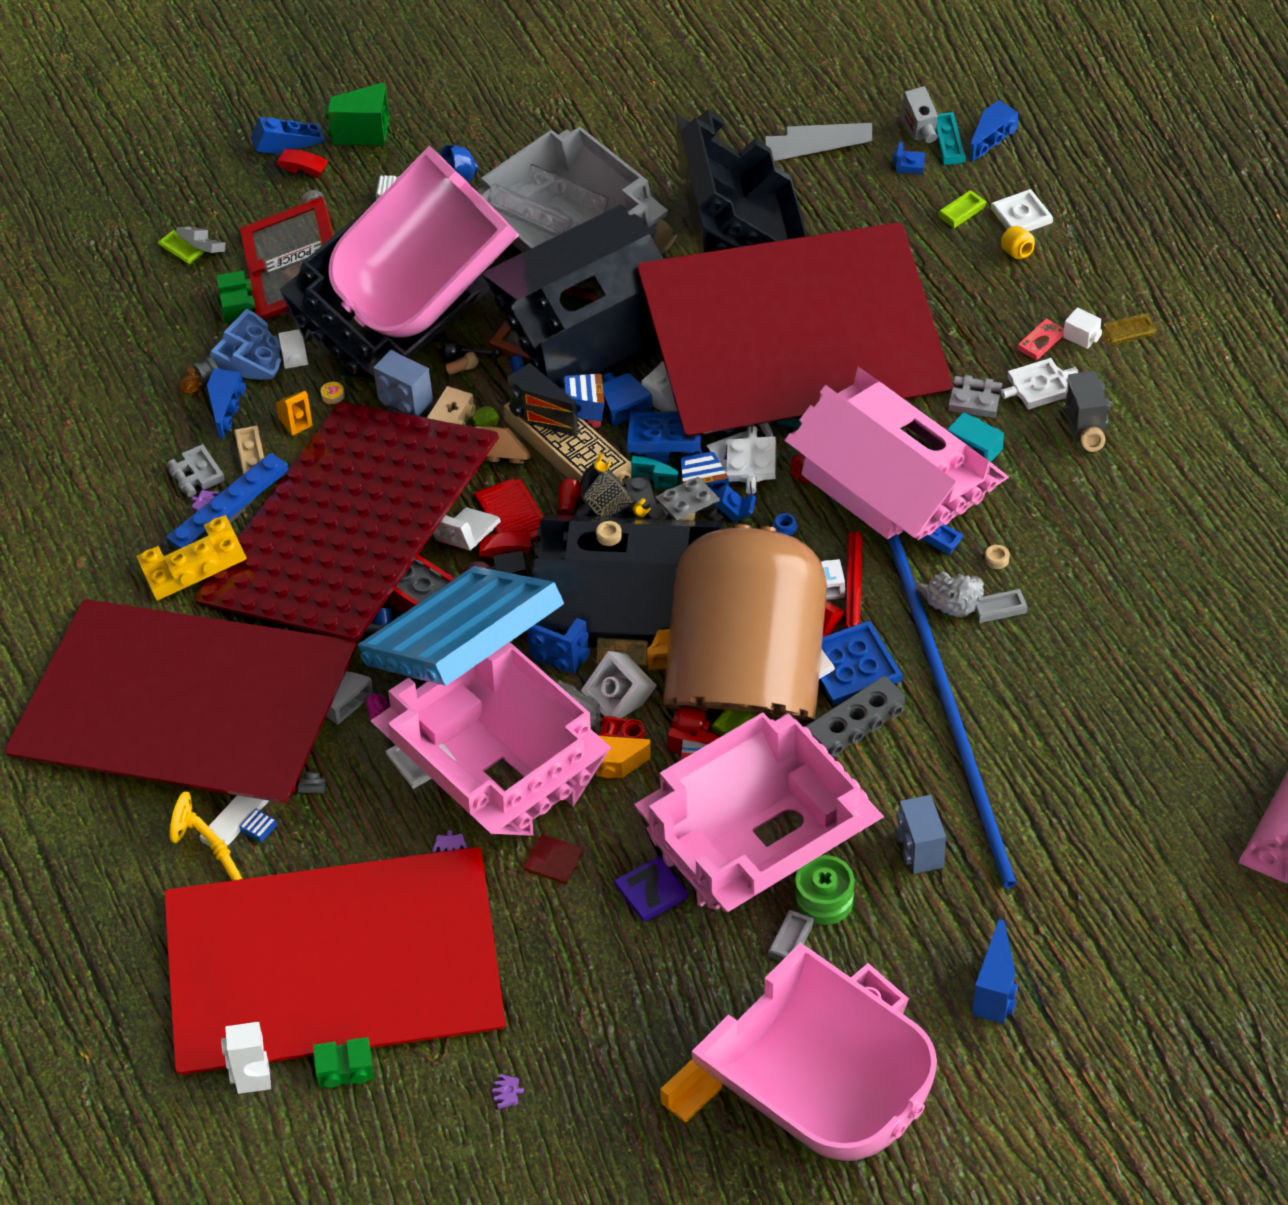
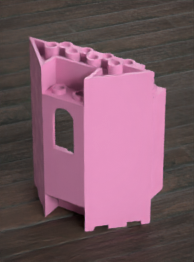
[784,366,1009,540]
[371,642,611,836]
[635,713,884,912]

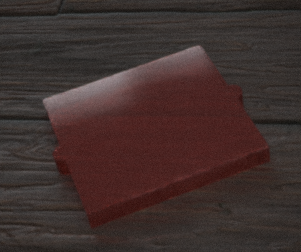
[524,834,584,884]

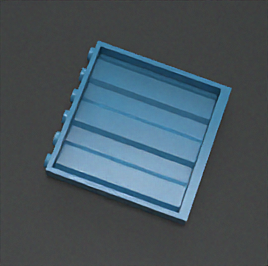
[358,566,564,686]

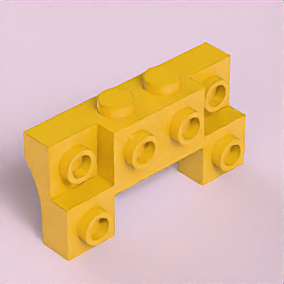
[136,515,247,601]

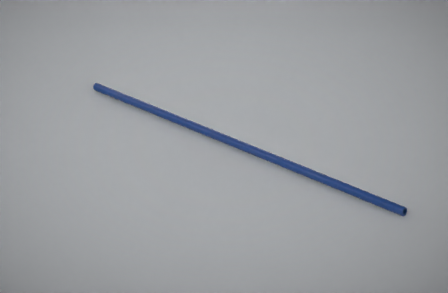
[887,534,1016,888]

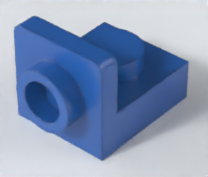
[892,142,925,174]
[715,484,756,522]

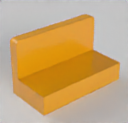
[660,1059,722,1122]

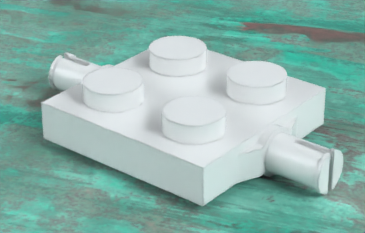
[1001,358,1078,410]
[727,426,776,494]

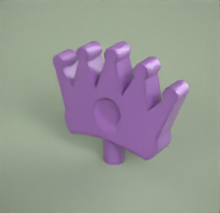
[192,490,219,512]
[432,830,467,853]
[492,1074,524,1109]

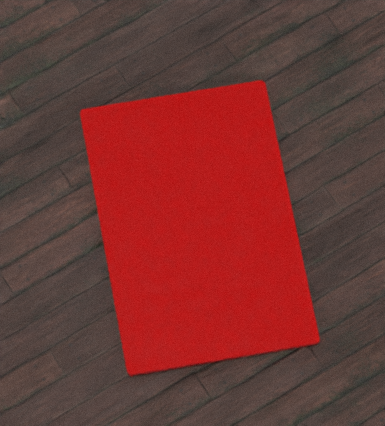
[165,847,506,1075]

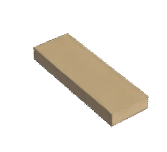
[234,425,264,474]

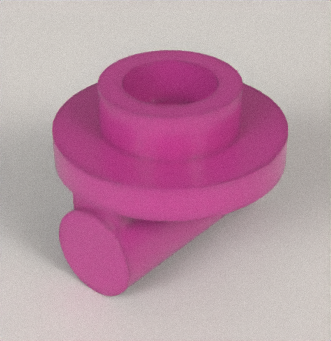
[365,693,389,720]

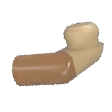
[445,352,479,375]

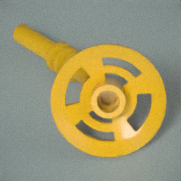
[170,791,243,881]

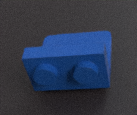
[527,618,590,674]

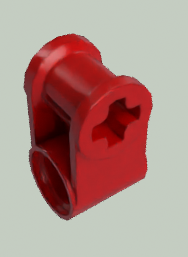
[598,716,646,739]

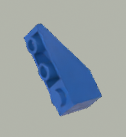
[970,100,1018,161]
[251,117,325,154]
[207,368,246,439]

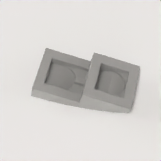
[176,226,226,253]

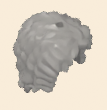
[917,571,984,618]

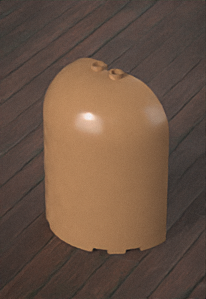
[662,524,827,721]

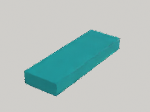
[935,112,966,165]

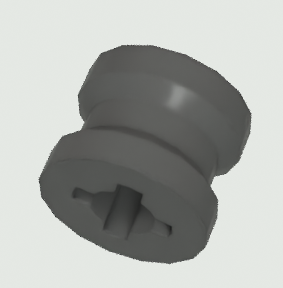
[192,357,218,385]

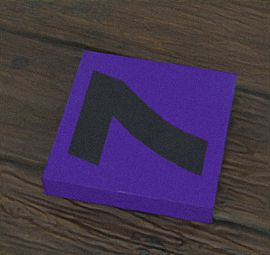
[614,856,688,923]

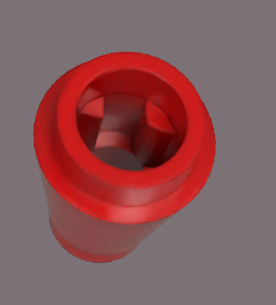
[558,479,581,515]

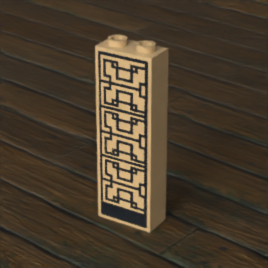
[504,402,632,485]

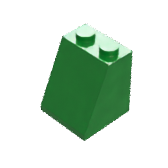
[325,83,389,146]

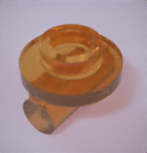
[178,367,202,393]

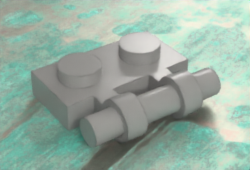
[948,375,1003,418]
[167,444,225,497]

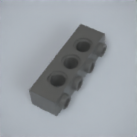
[806,676,905,757]

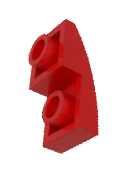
[276,149,329,178]
[479,532,531,559]
[667,728,720,754]

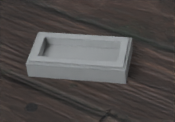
[975,589,1028,623]
[768,910,814,961]

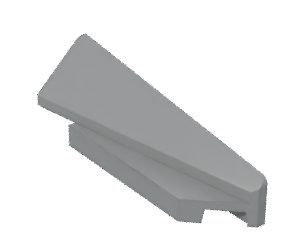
[763,123,872,161]

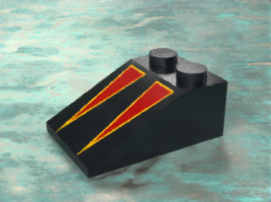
[507,363,579,437]

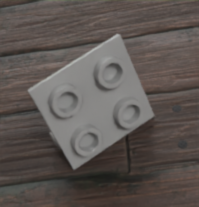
[655,476,720,521]

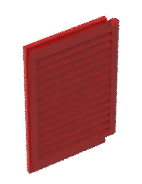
[473,478,544,541]

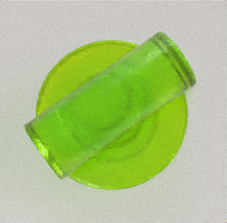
[472,406,498,427]

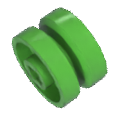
[795,855,855,925]

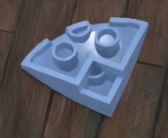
[210,309,281,380]

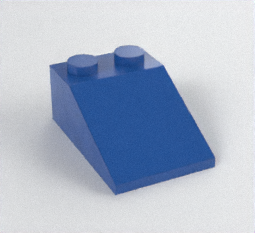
[972,919,1018,1024]

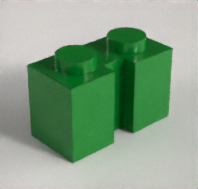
[216,271,255,323]
[313,1037,374,1088]

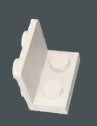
[433,508,501,550]

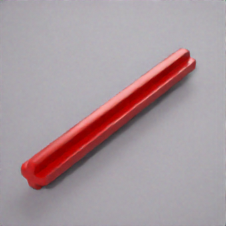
[845,531,862,629]

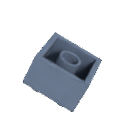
[373,350,433,416]
[895,795,946,874]

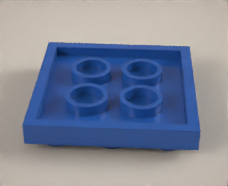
[627,411,701,454]
[819,621,903,706]

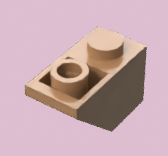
[481,426,531,464]

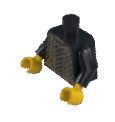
[575,453,651,518]

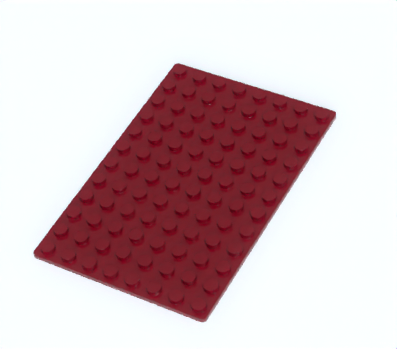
[637,222,953,436]
[194,402,499,641]
[5,599,357,803]

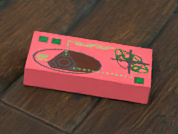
[1018,318,1064,361]

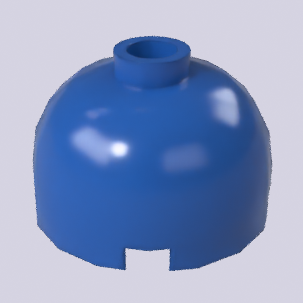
[440,145,478,184]

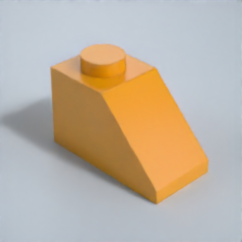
[276,391,313,436]
[596,736,651,778]

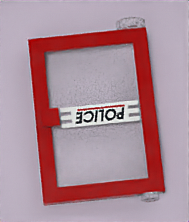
[240,190,334,320]

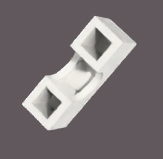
[221,1022,271,1094]

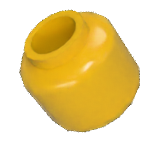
[1001,225,1035,259]

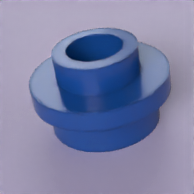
[773,513,797,536]

